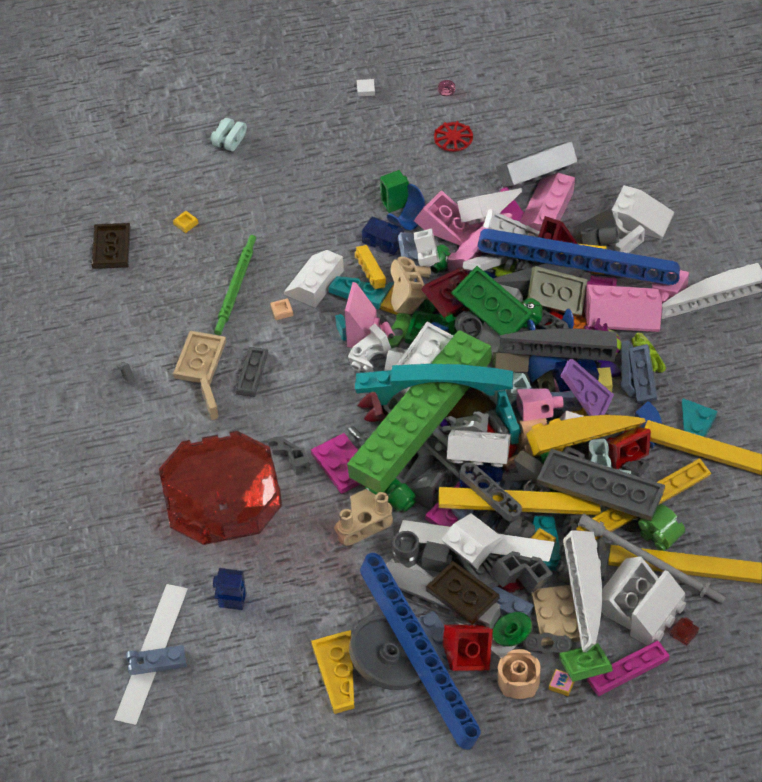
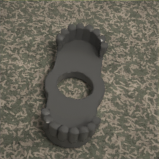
[522,632,573,654]

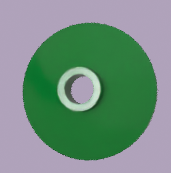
[492,612,532,647]

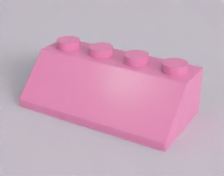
[520,173,575,232]
[447,213,512,274]
[583,285,662,332]

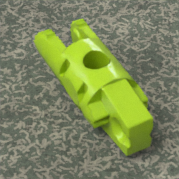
[631,333,666,373]

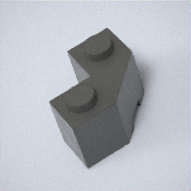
[490,551,553,594]

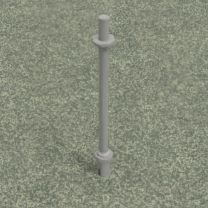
[577,514,726,604]

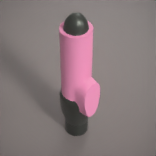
[378,314,394,339]

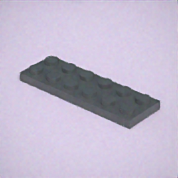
[537,449,665,521]

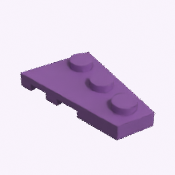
[561,359,614,416]

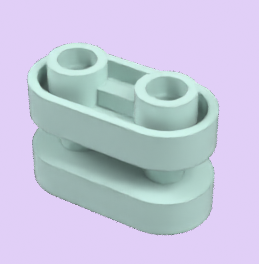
[211,118,247,151]

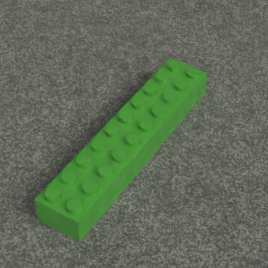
[347,330,492,493]

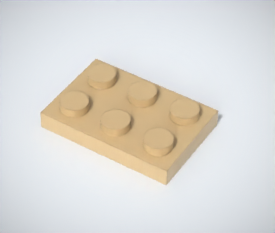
[173,331,226,384]
[531,585,581,646]

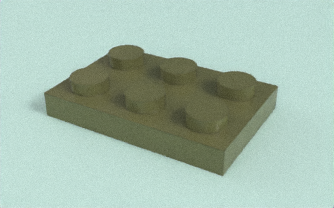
[527,266,587,317]

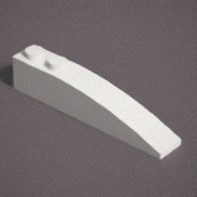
[661,263,762,319]
[563,530,602,652]

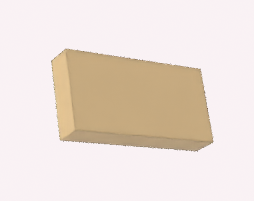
[200,378,218,420]

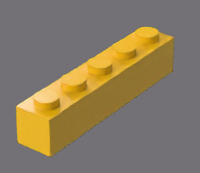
[354,245,386,289]

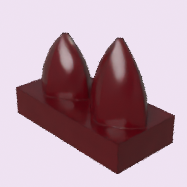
[357,392,389,422]

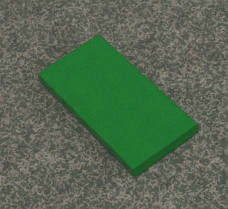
[451,266,534,336]

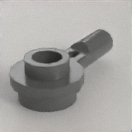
[348,426,369,448]

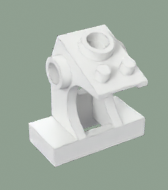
[610,210,645,253]
[348,324,391,373]

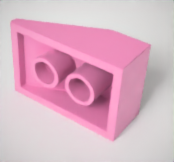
[414,190,481,245]
[345,282,380,348]

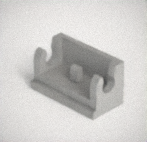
[443,411,489,434]

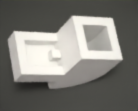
[414,229,439,267]

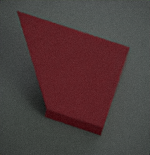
[538,216,578,254]

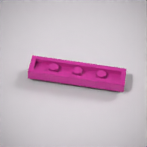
[587,641,670,697]

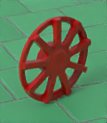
[434,121,473,152]

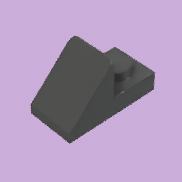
[502,450,544,481]

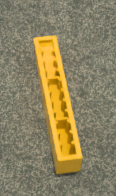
[526,415,646,456]

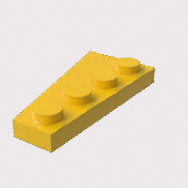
[311,630,355,714]

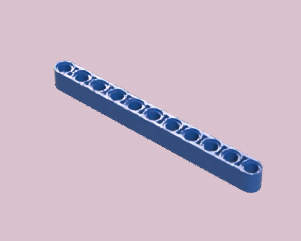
[478,229,680,285]
[360,553,481,750]

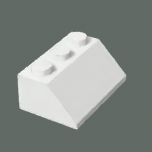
[284,250,344,308]
[447,429,511,467]
[601,557,659,630]
[630,570,686,646]

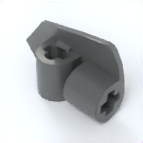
[572,209,619,246]

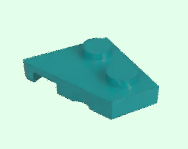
[496,390,521,445]
[681,398,718,437]

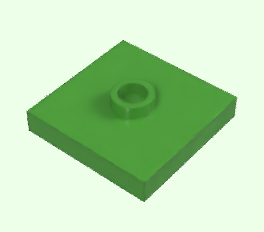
[559,643,613,682]

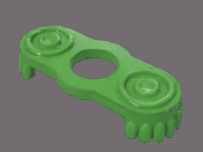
[387,313,412,349]

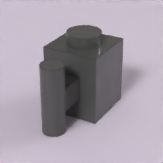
[422,541,454,572]

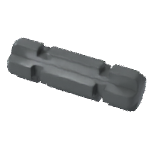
[486,410,509,434]

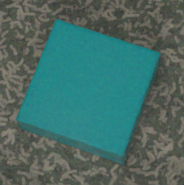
[335,314,347,341]

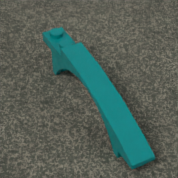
[355,364,514,405]

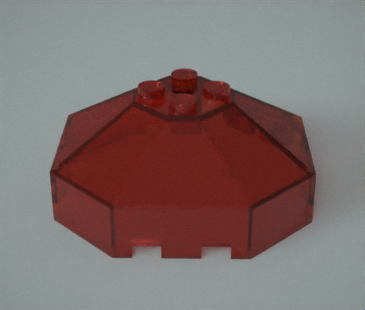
[159,431,282,545]

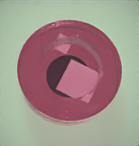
[438,80,455,96]

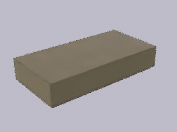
[492,352,529,372]

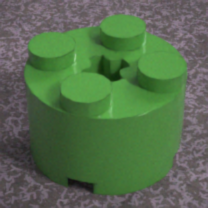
[638,504,685,551]

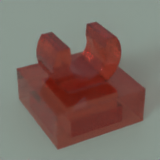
[670,617,699,646]

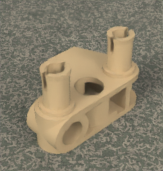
[391,257,431,314]
[334,489,393,546]

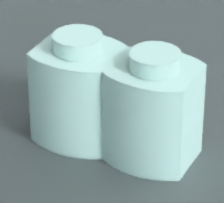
[588,439,611,468]

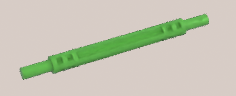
[214,235,256,335]

